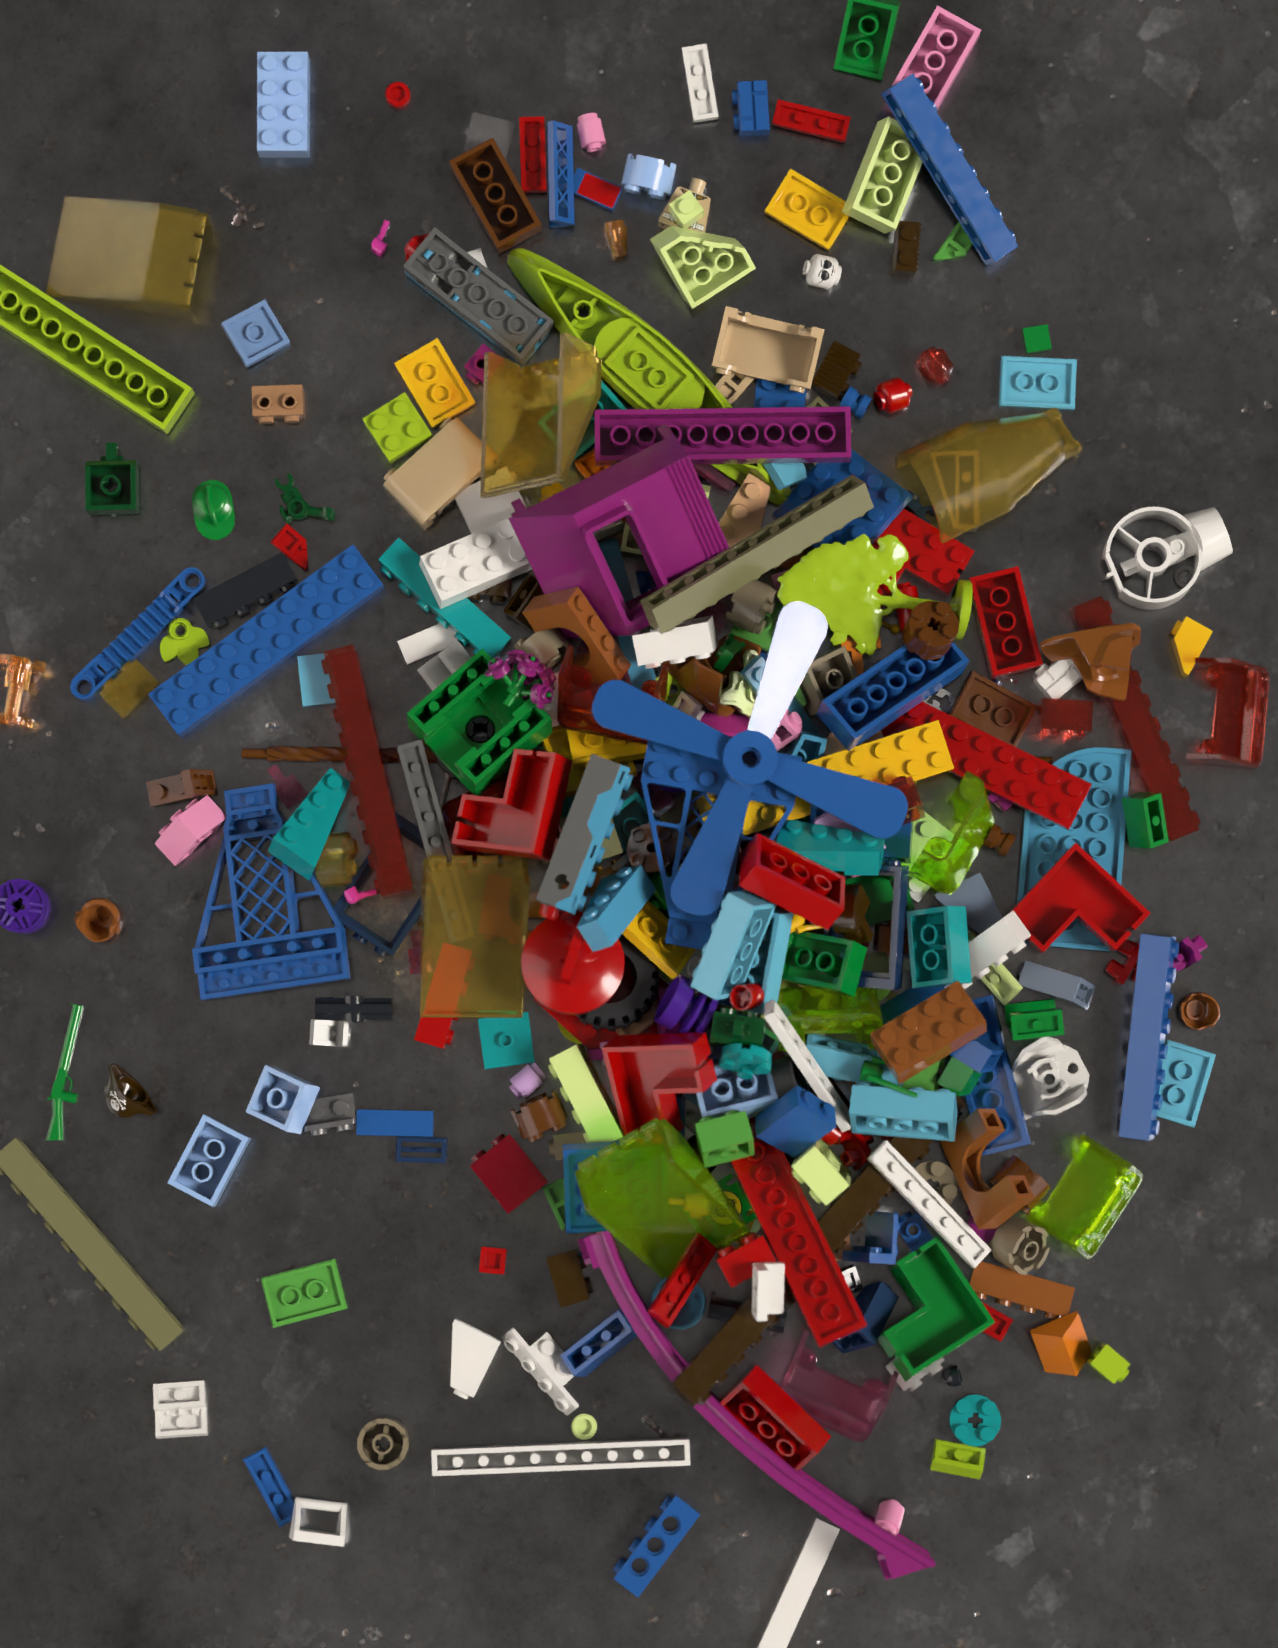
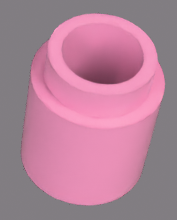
[576,113,606,152]
[875,1499,905,1535]

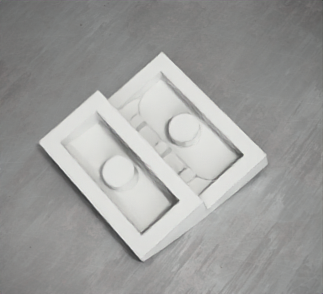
[153,1380,208,1439]

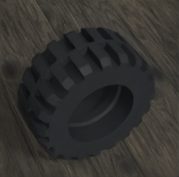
[574,934,659,1031]

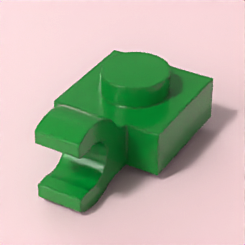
[713,633,745,673]

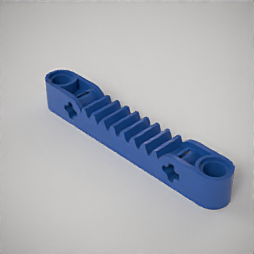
[70,567,207,702]

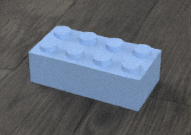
[257,52,310,158]

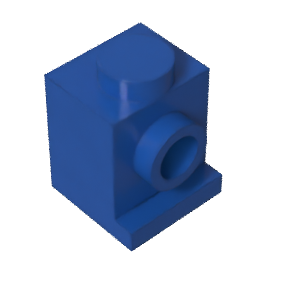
[898,1211,934,1252]

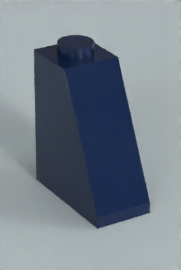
[831,1281,899,1354]

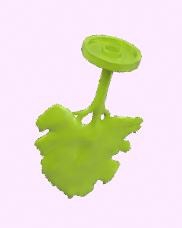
[777,534,973,655]

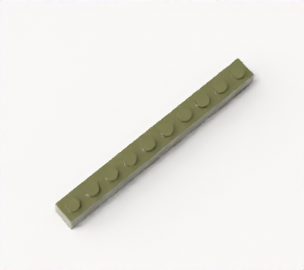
[640,474,874,634]
[0,1138,186,1351]

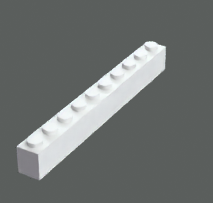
[431,1437,690,1476]

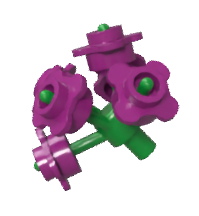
[485,650,557,709]

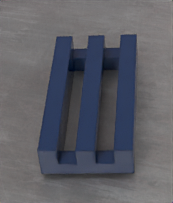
[395,1136,448,1163]

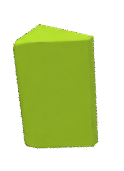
[930,1439,986,1479]

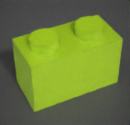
[1086,1342,1130,1384]

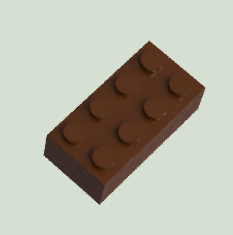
[449,137,542,255]

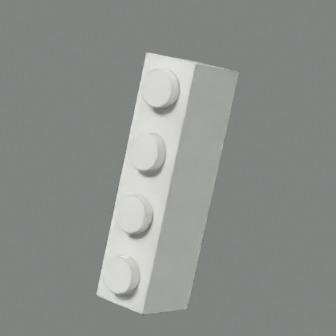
[944,910,1031,990]

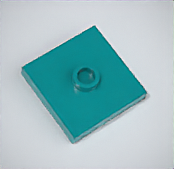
[478,1012,535,1069]

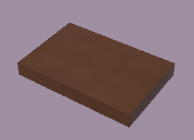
[948,670,1038,747]

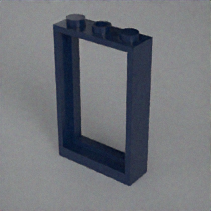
[329,813,461,958]
[824,860,909,990]

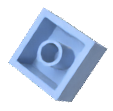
[246,1065,320,1134]

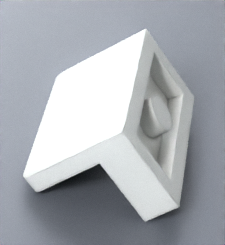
[752,1262,785,1321]

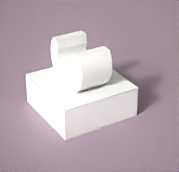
[673,691,705,720]

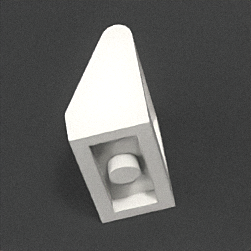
[289,1497,347,1547]

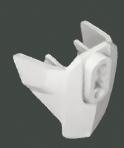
[1012,1037,1089,1120]

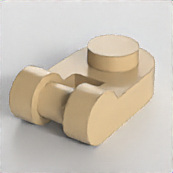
[715,372,756,405]

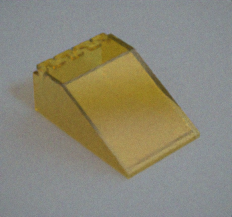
[46,197,213,322]
[480,332,602,498]
[420,855,530,1018]

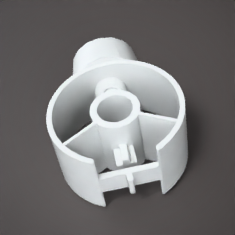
[1102,507,1233,610]

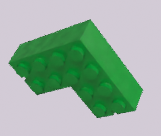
[878,1236,995,1382]

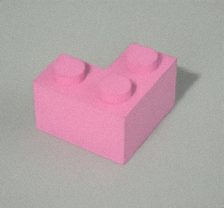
[155,795,226,866]

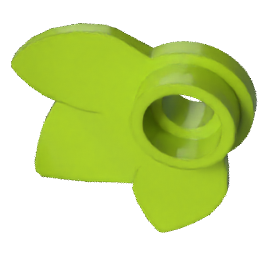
[160,618,210,665]

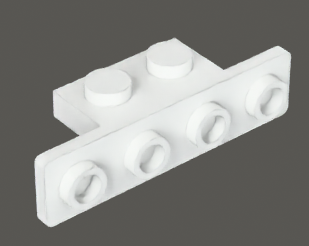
[501,1328,579,1416]

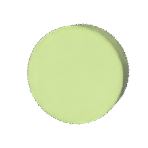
[571,1413,597,1440]

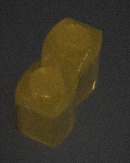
[316,831,358,887]

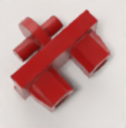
[1105,939,1140,985]
[835,1127,874,1171]

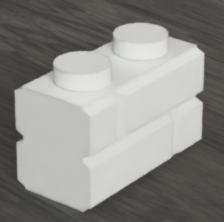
[1033,659,1082,704]

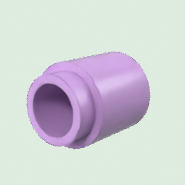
[509,1062,547,1099]

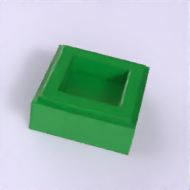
[1022,324,1052,354]

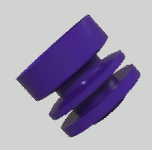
[0,879,51,934]
[654,974,719,1033]

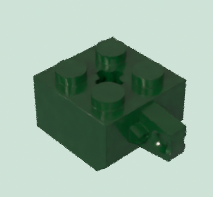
[85,442,140,515]
[710,1008,766,1049]

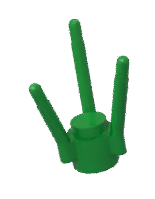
[859,1056,917,1098]

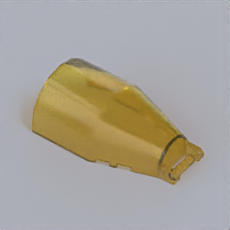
[895,408,1082,543]

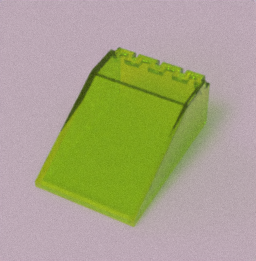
[575,1118,750,1279]

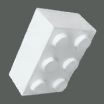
[632,615,718,669]

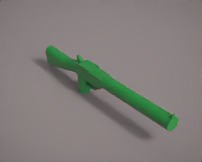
[45,1003,83,1141]

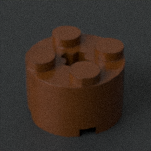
[902,601,959,660]
[510,1089,569,1142]
[989,1155,1051,1215]

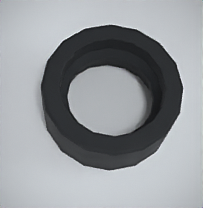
[772,1056,809,1098]

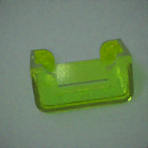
[909,771,995,894]
[777,987,883,1051]
[1027,1134,1143,1259]

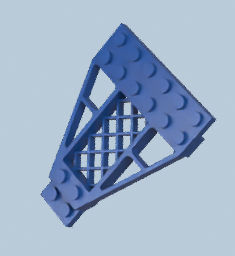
[640,741,802,950]
[192,783,351,1000]

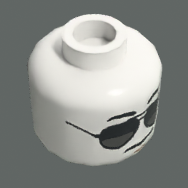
[803,254,842,290]

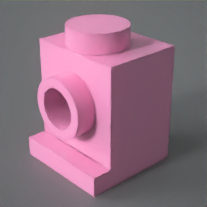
[771,709,803,751]

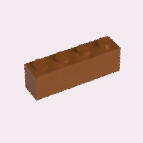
[968,1261,1075,1320]

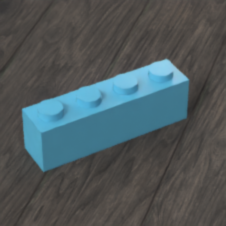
[805,1032,903,1087]

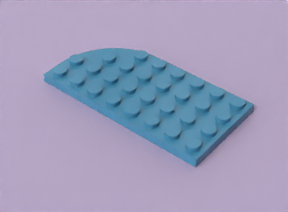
[1017,747,1131,952]

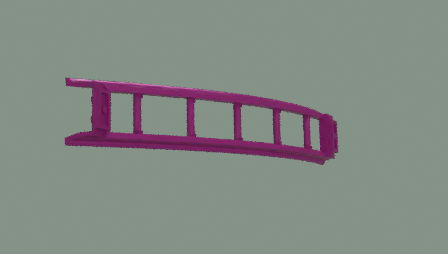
[578,1230,936,1580]

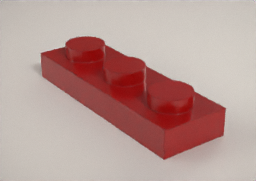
[772,99,851,143]
[519,116,547,193]

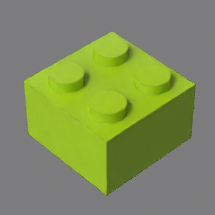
[362,392,433,466]

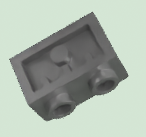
[304,1093,357,1136]

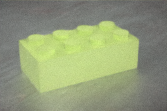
[842,117,922,234]
[548,1044,624,1143]
[792,1140,852,1205]

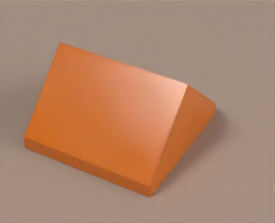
[1030,1311,1092,1376]

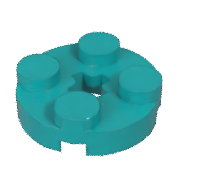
[719,1043,772,1079]
[949,1395,1001,1447]

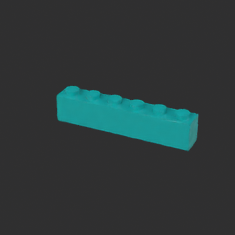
[378,538,511,659]

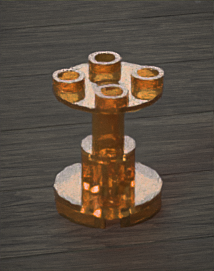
[0,654,46,729]

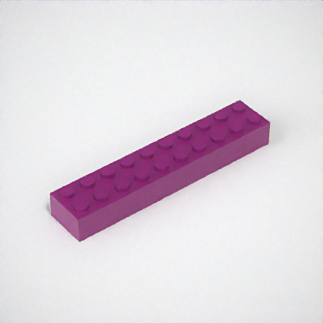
[594,407,851,466]

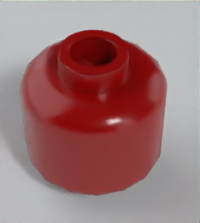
[873,377,912,414]

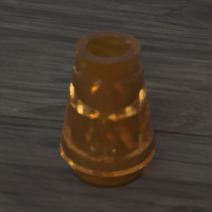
[603,220,628,258]

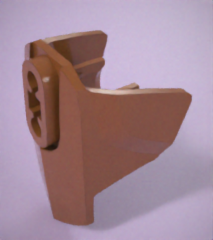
[1040,623,1141,701]
[661,635,761,717]

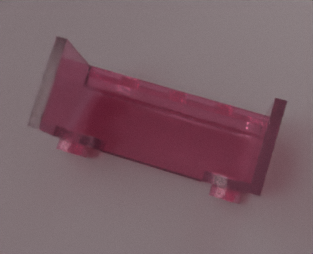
[779,1330,899,1442]

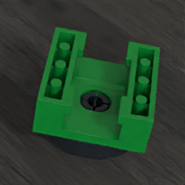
[406,648,552,796]

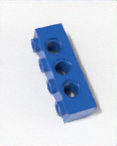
[613,1494,700,1597]

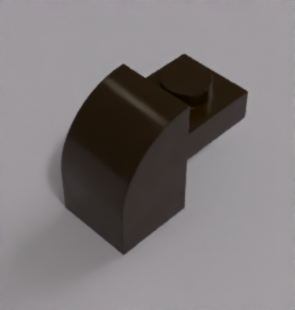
[832,884,873,943]

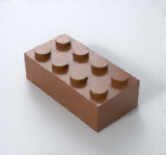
[870,981,987,1085]

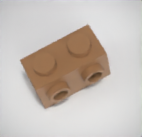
[252,384,305,424]

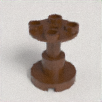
[626,823,689,876]

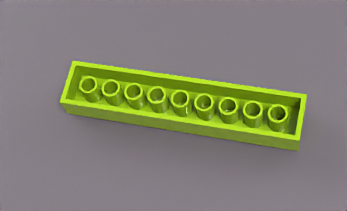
[0,265,195,435]

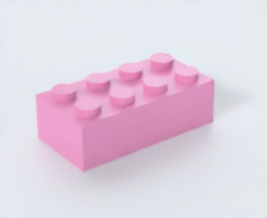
[892,5,981,110]

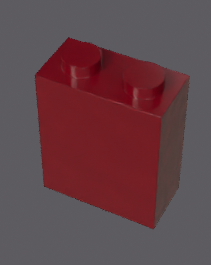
[470,1133,548,1214]

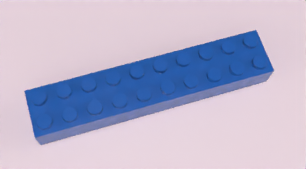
[148,544,385,738]

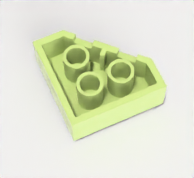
[650,226,756,309]

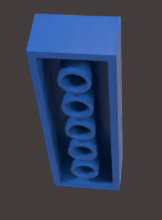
[816,642,970,752]

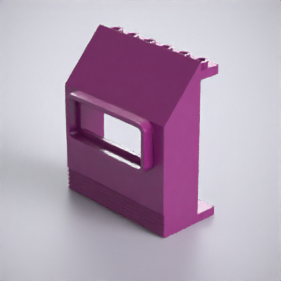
[508,424,729,638]

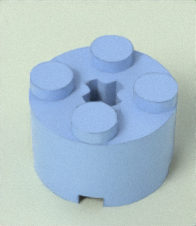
[621,154,677,200]

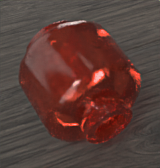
[917,346,954,385]

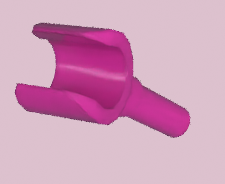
[371,220,390,257]
[343,886,381,904]

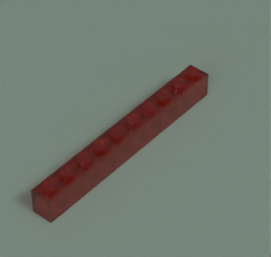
[1071,596,1201,843]
[321,644,415,899]

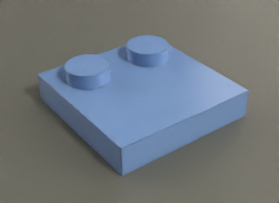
[221,299,290,368]

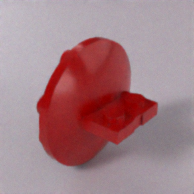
[521,912,625,1015]

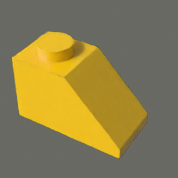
[1171,616,1213,678]

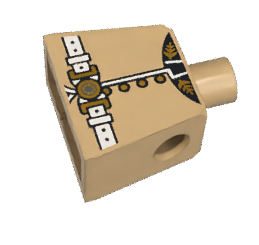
[658,178,711,232]

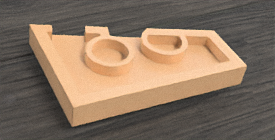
[719,473,771,547]

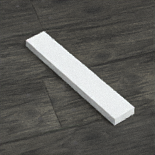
[764,999,851,1133]
[867,1140,991,1268]
[757,1518,840,1648]

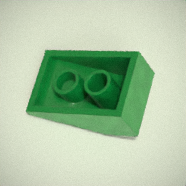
[834,0,901,80]
[781,932,867,997]

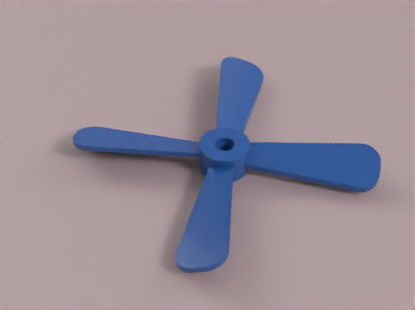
[592,601,908,916]

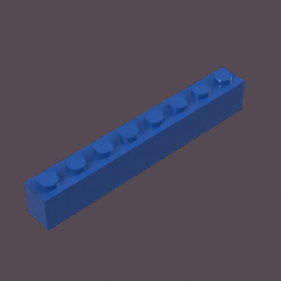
[881,74,1018,265]
[1119,932,1179,1141]

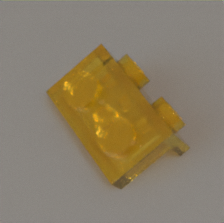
[100,659,160,719]

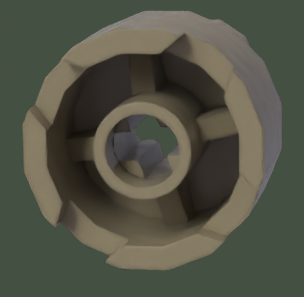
[725,580,777,635]
[514,628,574,679]
[913,1160,958,1205]
[988,1216,1050,1275]
[357,1417,410,1470]

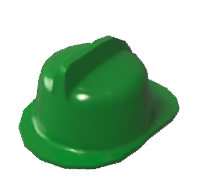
[192,480,235,540]

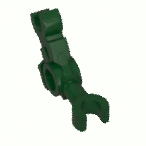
[275,473,336,524]

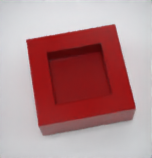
[479,1246,507,1275]

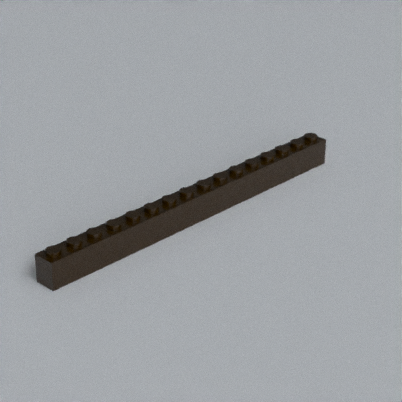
[669,1085,965,1407]

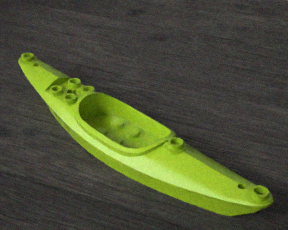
[507,248,791,505]

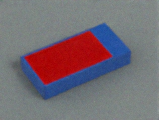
[574,167,623,212]

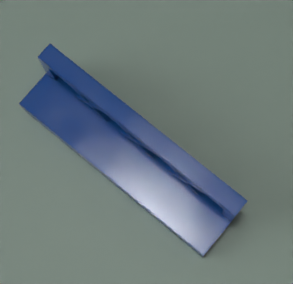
[547,121,575,229]

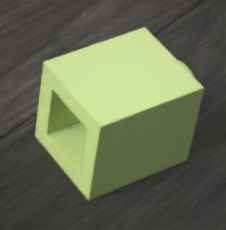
[669,190,704,229]

